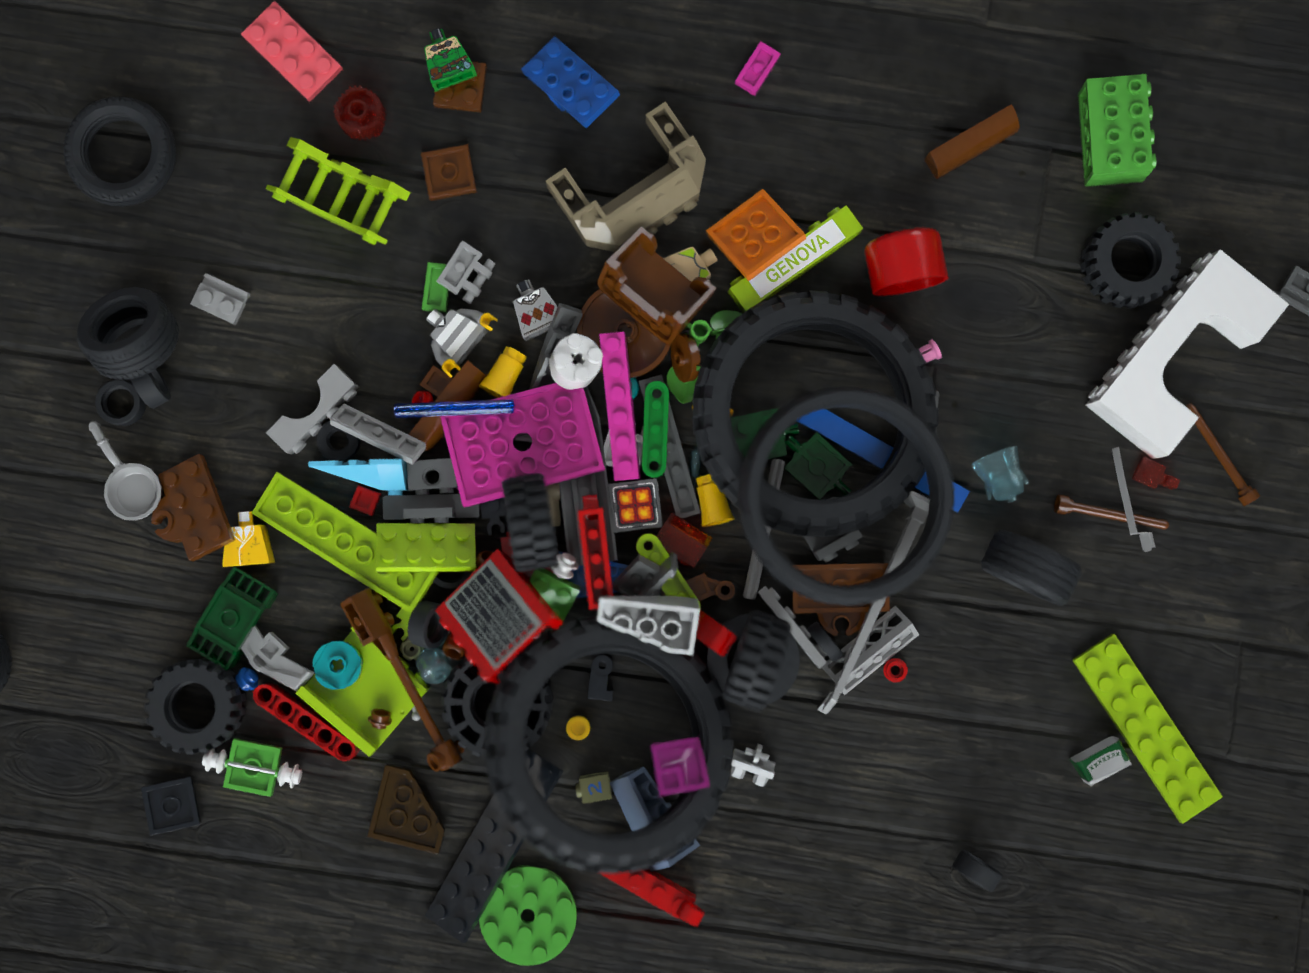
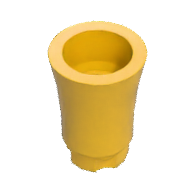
[479,346,526,398]
[696,474,734,527]

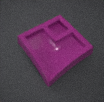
[651,737,710,796]

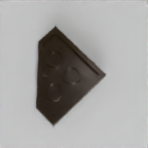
[367,764,445,854]

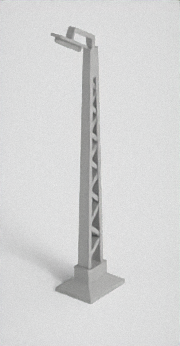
[817,491,929,714]

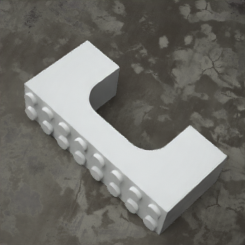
[1086,250,1289,459]

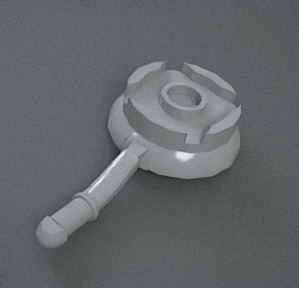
[88,421,163,520]

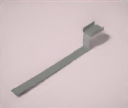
[1112,447,1155,552]

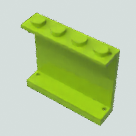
[296,627,430,757]

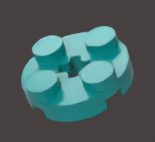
[313,641,363,690]

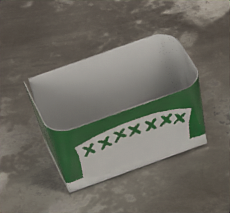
[1069,736,1131,786]

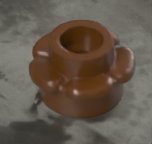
[368,709,392,729]

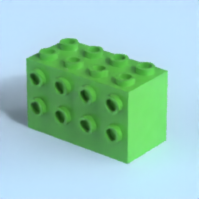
[1078,74,1156,186]

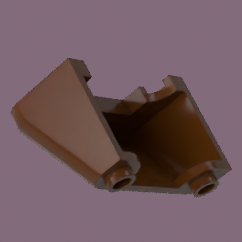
[598,227,716,344]

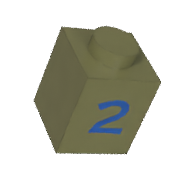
[575,771,612,803]

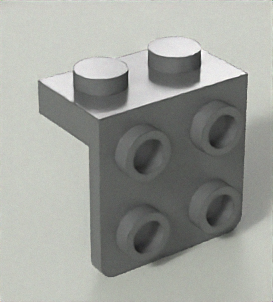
[804,497,863,562]

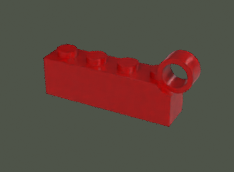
[578,494,614,610]
[599,867,705,926]

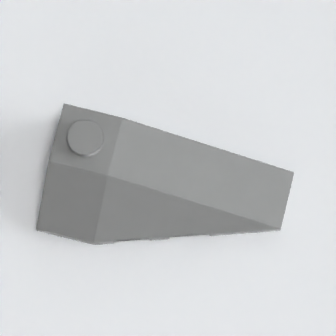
[597,596,700,655]

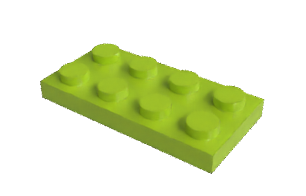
[376,523,476,572]

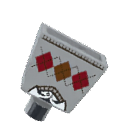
[513,280,558,341]

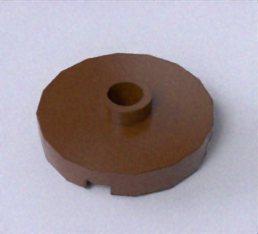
[671,333,700,382]

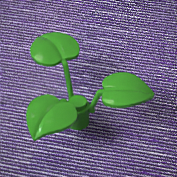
[667,311,743,404]

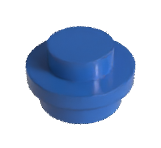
[236,667,258,691]

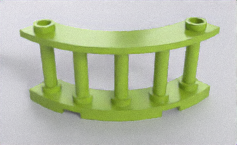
[266,137,411,245]

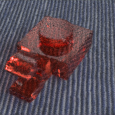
[1132,457,1180,490]

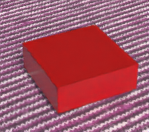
[349,485,381,516]

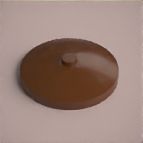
[577,289,672,378]

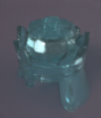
[971,446,1030,503]

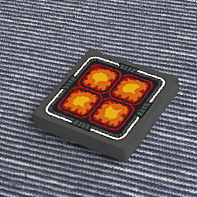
[608,478,662,533]

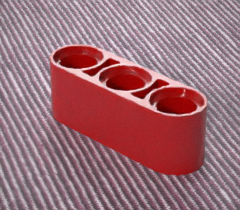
[696,610,738,657]

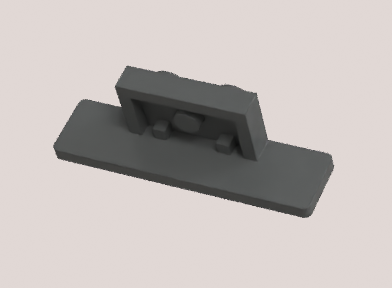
[383,494,480,523]
[612,553,678,596]

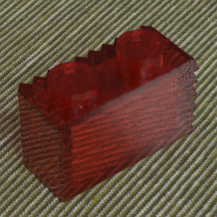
[656,513,712,568]

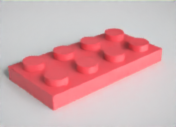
[241,1,343,102]

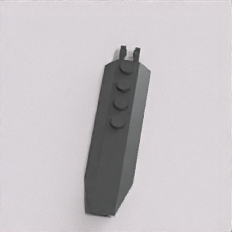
[559,386,618,582]

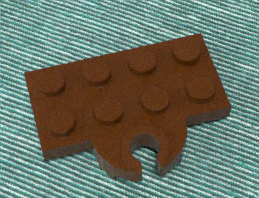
[151,453,235,561]
[792,563,890,636]

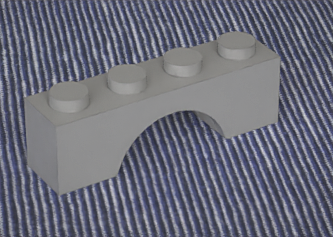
[266,364,359,455]

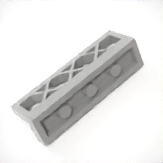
[822,606,919,695]

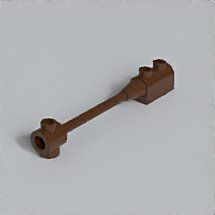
[340,588,464,772]

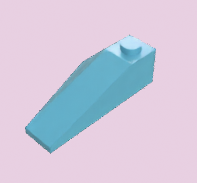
[308,459,409,496]

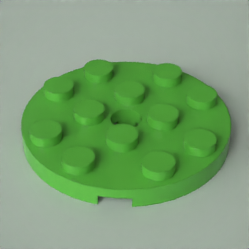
[479,865,577,966]

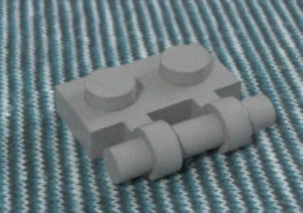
[436,241,495,304]

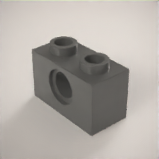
[407,458,458,495]

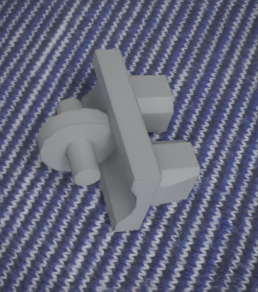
[731,744,776,787]

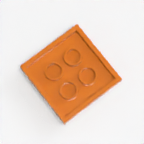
[706,189,806,281]

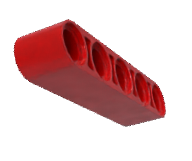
[253,683,360,761]

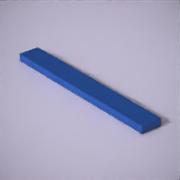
[797,409,970,512]

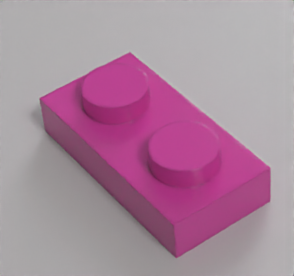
[735,41,781,96]

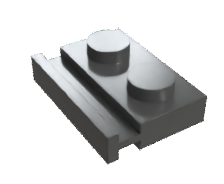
[1277,266,1309,316]

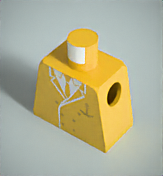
[223,511,275,567]

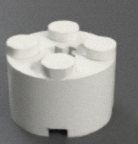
[549,334,602,390]

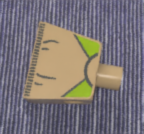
[663,247,718,282]

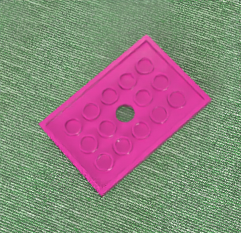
[440,383,605,508]

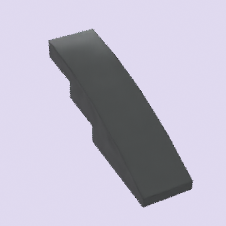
[529,303,583,390]

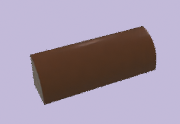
[924,104,1020,180]
[408,360,486,453]

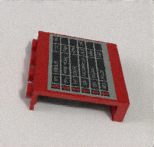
[435,549,563,684]

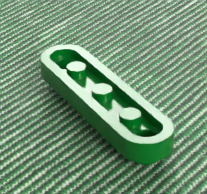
[642,381,669,478]

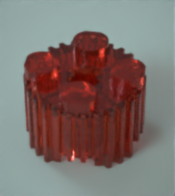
[333,85,386,140]

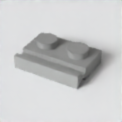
[190,273,251,325]

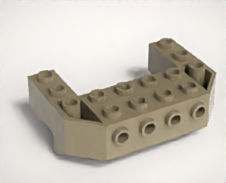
[546,101,706,252]

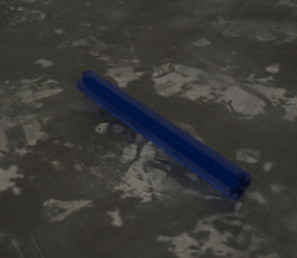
[394,399,515,418]

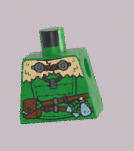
[424,28,477,92]

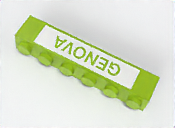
[728,205,863,313]

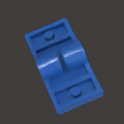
[521,36,620,128]

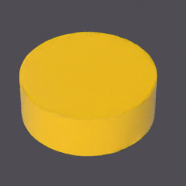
[566,715,590,740]

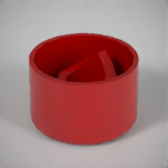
[864,227,949,296]

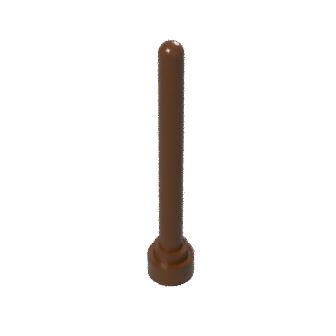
[1186,403,1260,506]
[1054,494,1169,529]

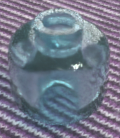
[416,648,451,684]

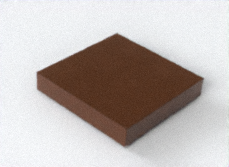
[421,144,477,201]

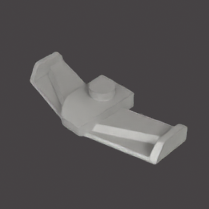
[241,625,315,691]

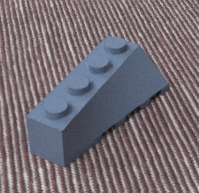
[610,767,700,871]

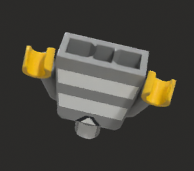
[426,309,498,378]

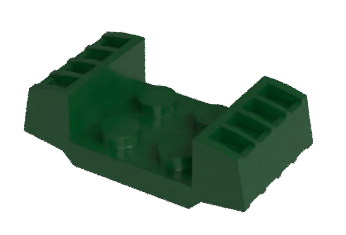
[186,566,278,671]

